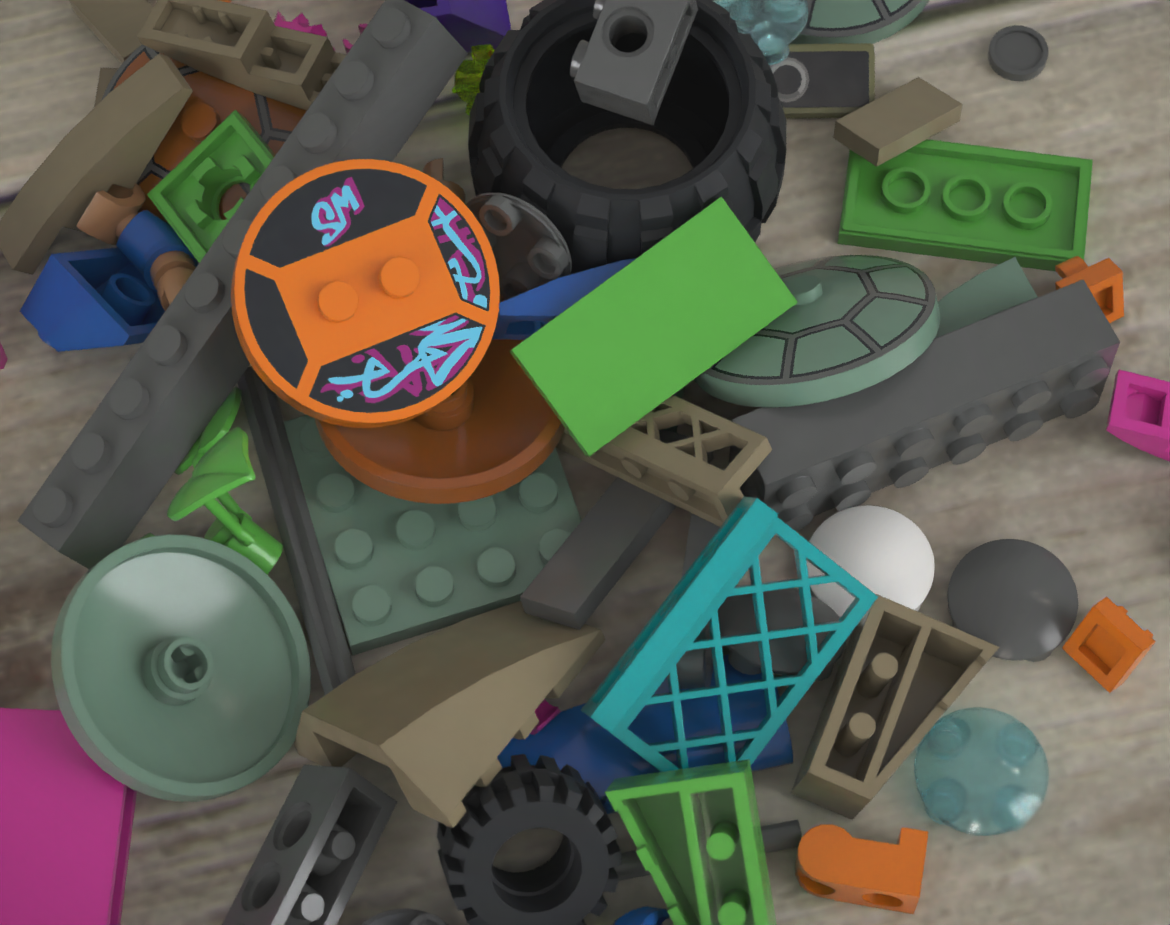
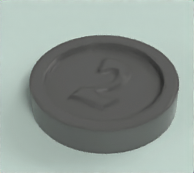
[988,25,1048,81]

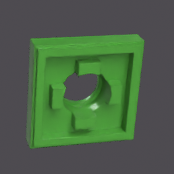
[147,110,275,263]

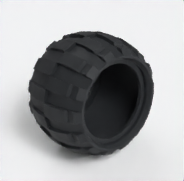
[468,0,786,274]

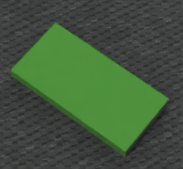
[837,139,1093,271]
[509,196,798,457]

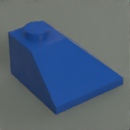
[20,247,165,352]

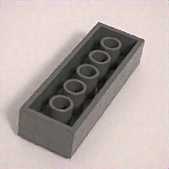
[728,279,1120,532]

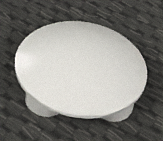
[807,505,935,617]

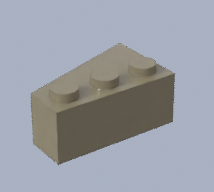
[791,594,1000,820]

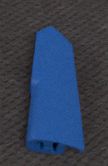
[497,654,793,814]

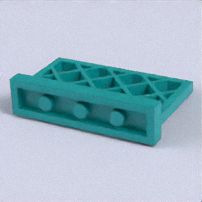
[581,496,878,772]

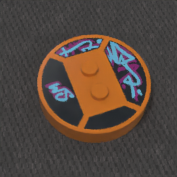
[231,159,500,428]

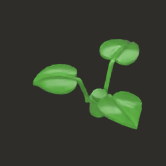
[138,386,283,574]

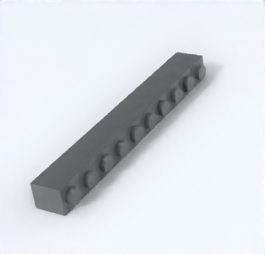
[17,0,468,570]

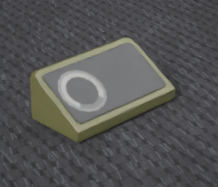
[758,43,875,118]

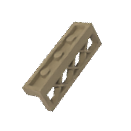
[556,395,772,527]

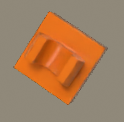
[1055,256,1124,323]
[1062,597,1156,693]

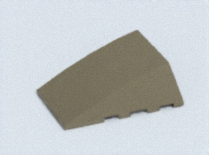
[294,601,606,828]

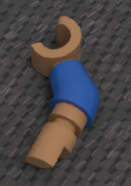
[76,183,199,311]

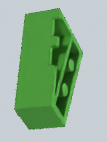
[605,759,777,925]

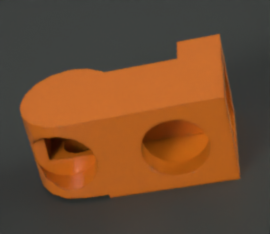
[795,824,929,914]

